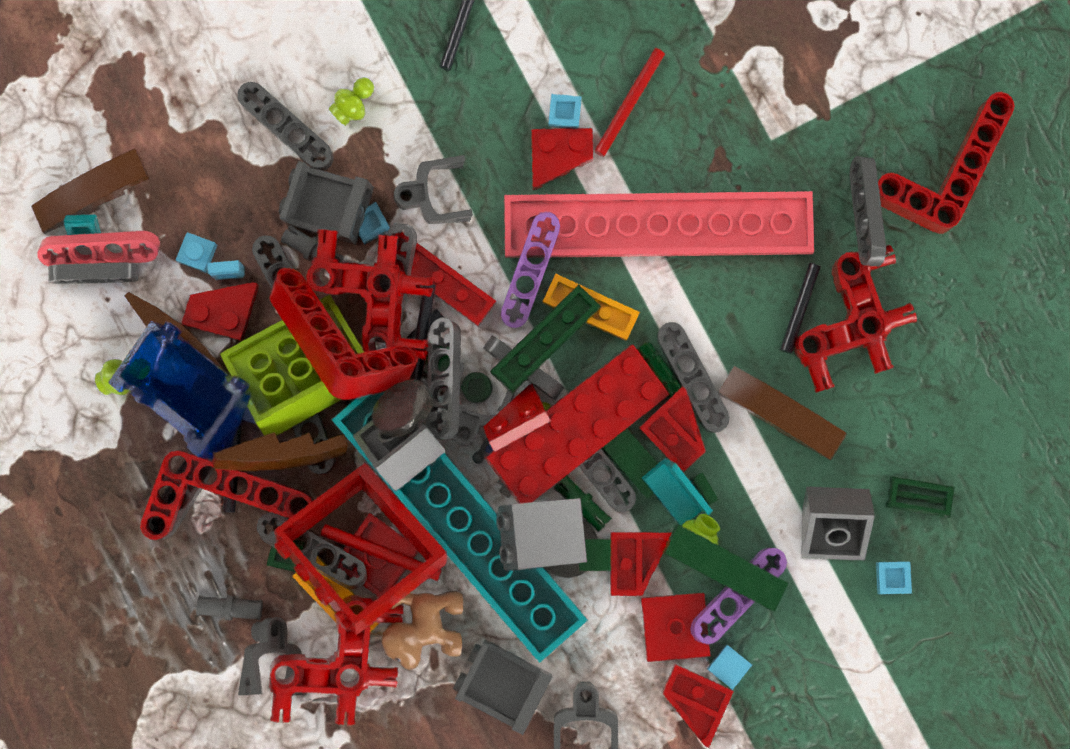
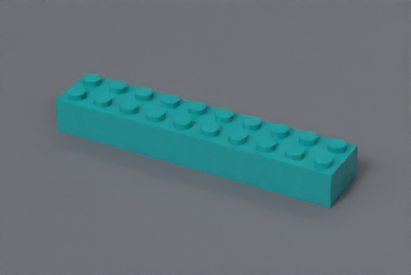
[332,390,588,663]

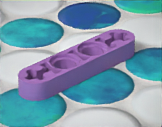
[501,211,560,328]
[690,548,787,644]

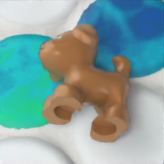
[381,591,463,670]

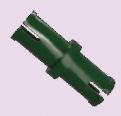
[553,475,612,532]

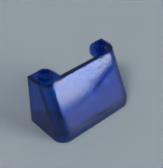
[108,320,252,459]

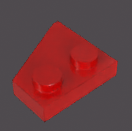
[532,128,593,190]
[181,282,259,341]
[483,384,551,452]
[640,386,706,473]
[610,532,671,596]
[662,663,734,748]

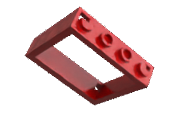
[274,462,447,635]

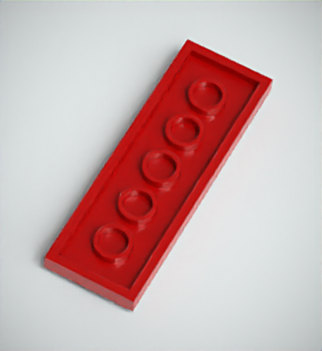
[484,344,670,504]

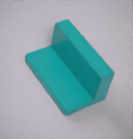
[642,458,713,526]

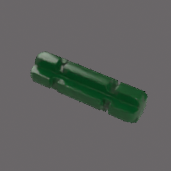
[637,342,682,398]

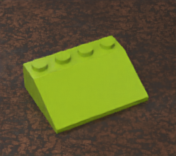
[220,294,364,436]

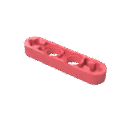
[37,231,160,266]

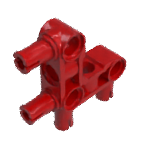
[306,229,433,360]
[794,245,917,393]
[269,595,404,725]

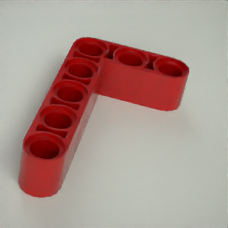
[878,92,1015,234]
[269,268,418,400]
[140,450,313,540]

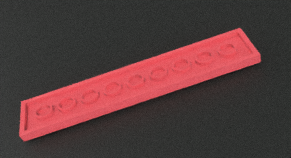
[504,191,814,258]

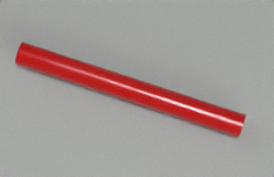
[594,48,665,157]
[321,524,442,582]

